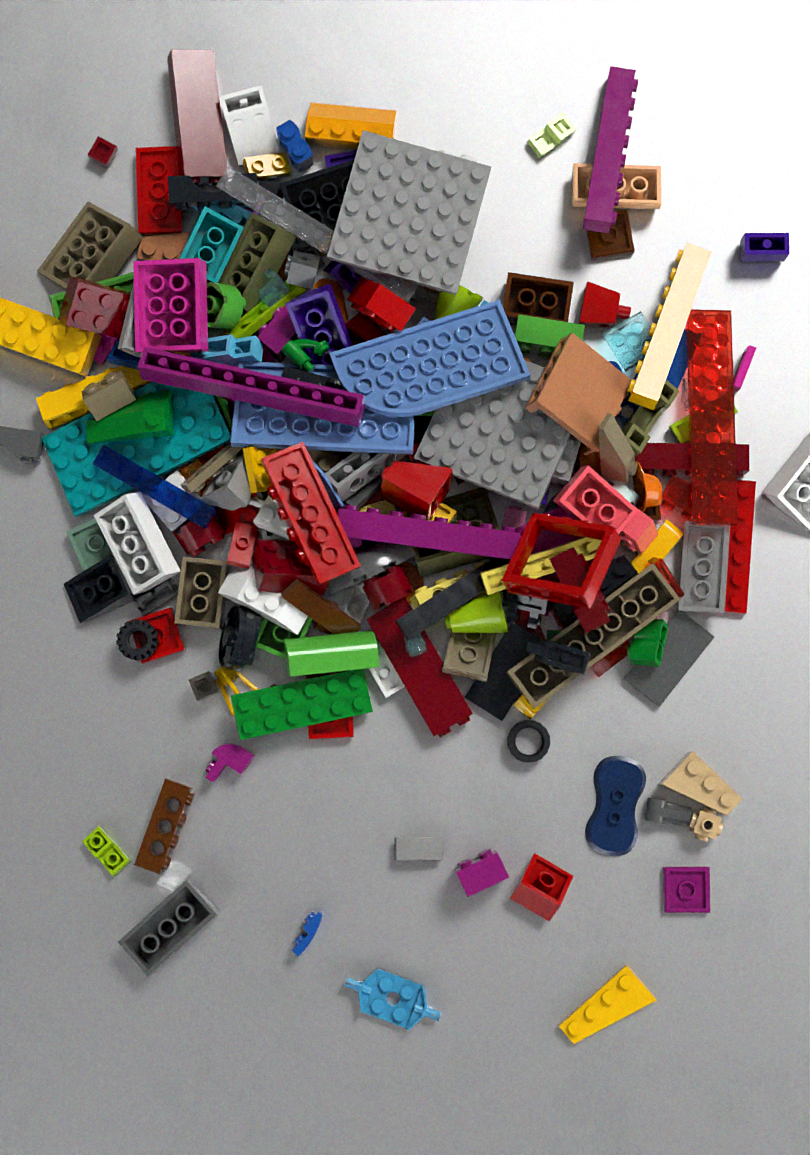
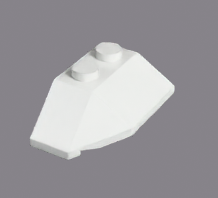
[218,565,308,635]

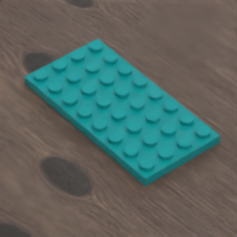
[42,382,231,517]

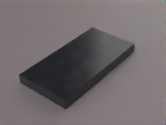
[465,624,541,721]

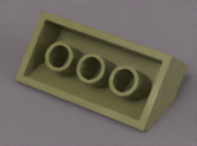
[218,213,297,311]

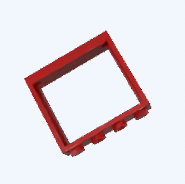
[501,513,621,609]

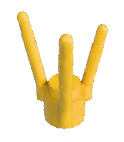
[214,667,259,716]

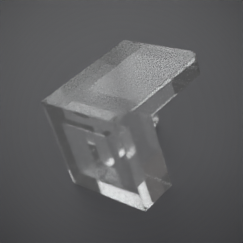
[157,859,193,892]

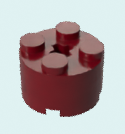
[173,509,225,557]
[362,565,414,611]

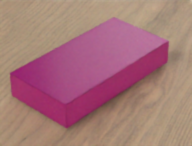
[730,345,756,392]

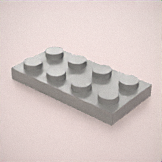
[678,522,730,614]

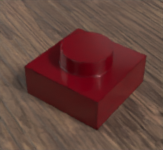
[87,136,118,167]

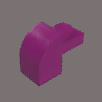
[205,744,255,782]

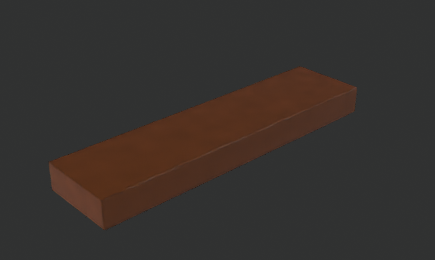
[281,579,361,634]

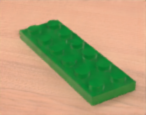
[231,669,373,740]

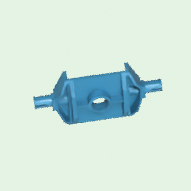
[344,968,442,1031]

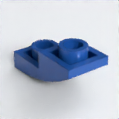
[292,910,323,956]

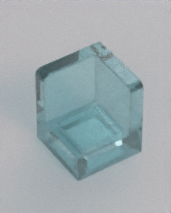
[258,268,290,308]

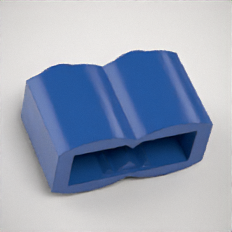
[276,120,313,172]

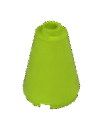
[433,285,484,320]
[445,592,508,633]

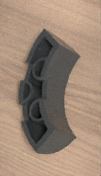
[327,542,416,594]

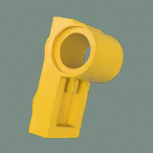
[243,152,291,181]

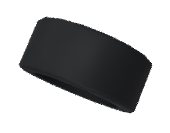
[507,720,550,762]

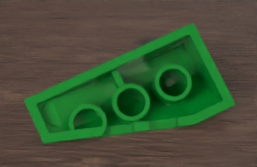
[86,390,174,444]

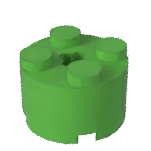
[207,282,246,329]

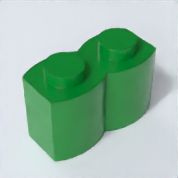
[627,619,668,667]

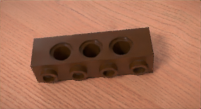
[134,778,195,874]

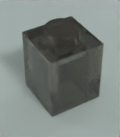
[188,671,220,701]

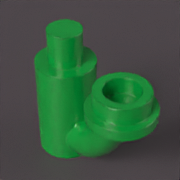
[281,339,330,373]

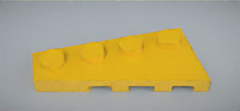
[558,965,657,1044]

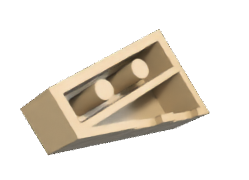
[659,751,742,815]

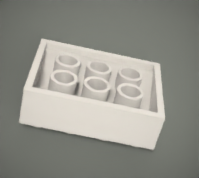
[763,433,810,533]

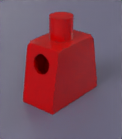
[578,282,631,328]

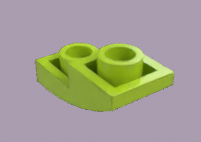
[82,826,132,877]

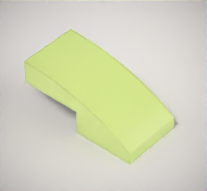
[527,113,577,159]

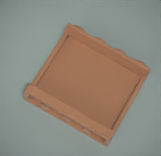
[525,333,631,456]

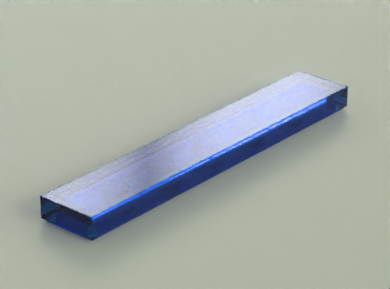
[93,445,217,529]

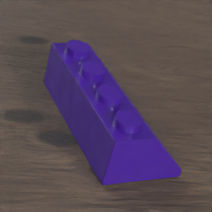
[286,284,353,365]

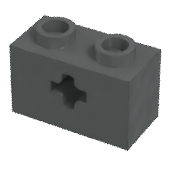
[284,250,320,289]

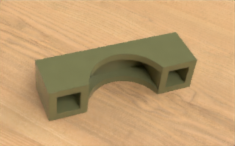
[622,380,679,457]

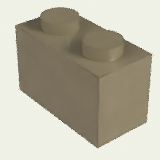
[82,370,136,421]

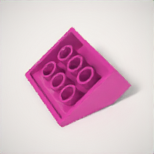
[133,258,208,353]

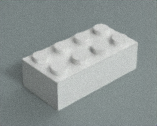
[94,492,180,595]

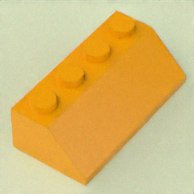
[305,102,397,150]

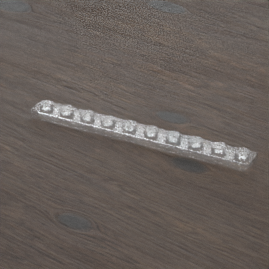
[217,166,419,303]

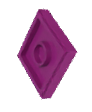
[663,866,710,913]

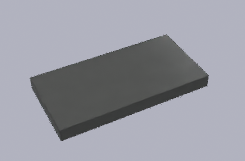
[624,610,714,707]

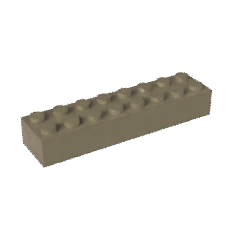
[506,563,681,709]

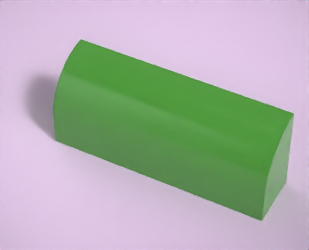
[283,630,380,676]

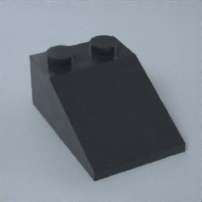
[64,553,144,623]

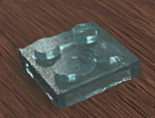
[603,311,652,372]

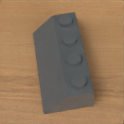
[118,880,219,976]

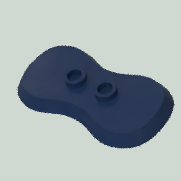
[585,756,646,856]

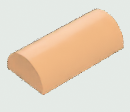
[571,163,661,209]

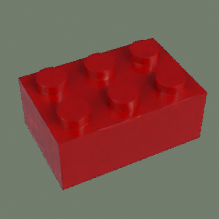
[346,277,416,331]

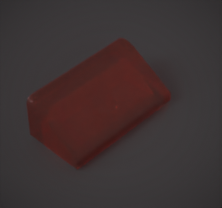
[590,639,630,677]

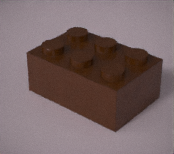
[503,272,574,324]

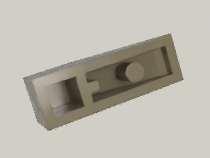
[599,413,637,483]

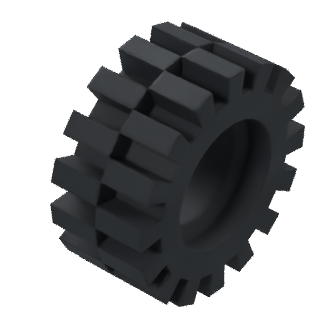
[116,619,159,661]

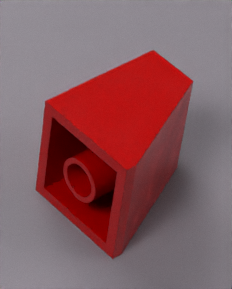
[380,461,453,520]

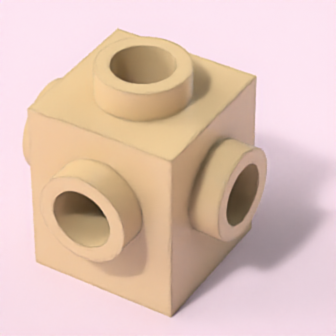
[689,807,723,842]

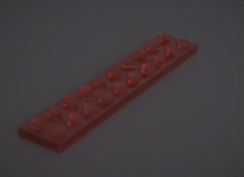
[686,309,738,526]

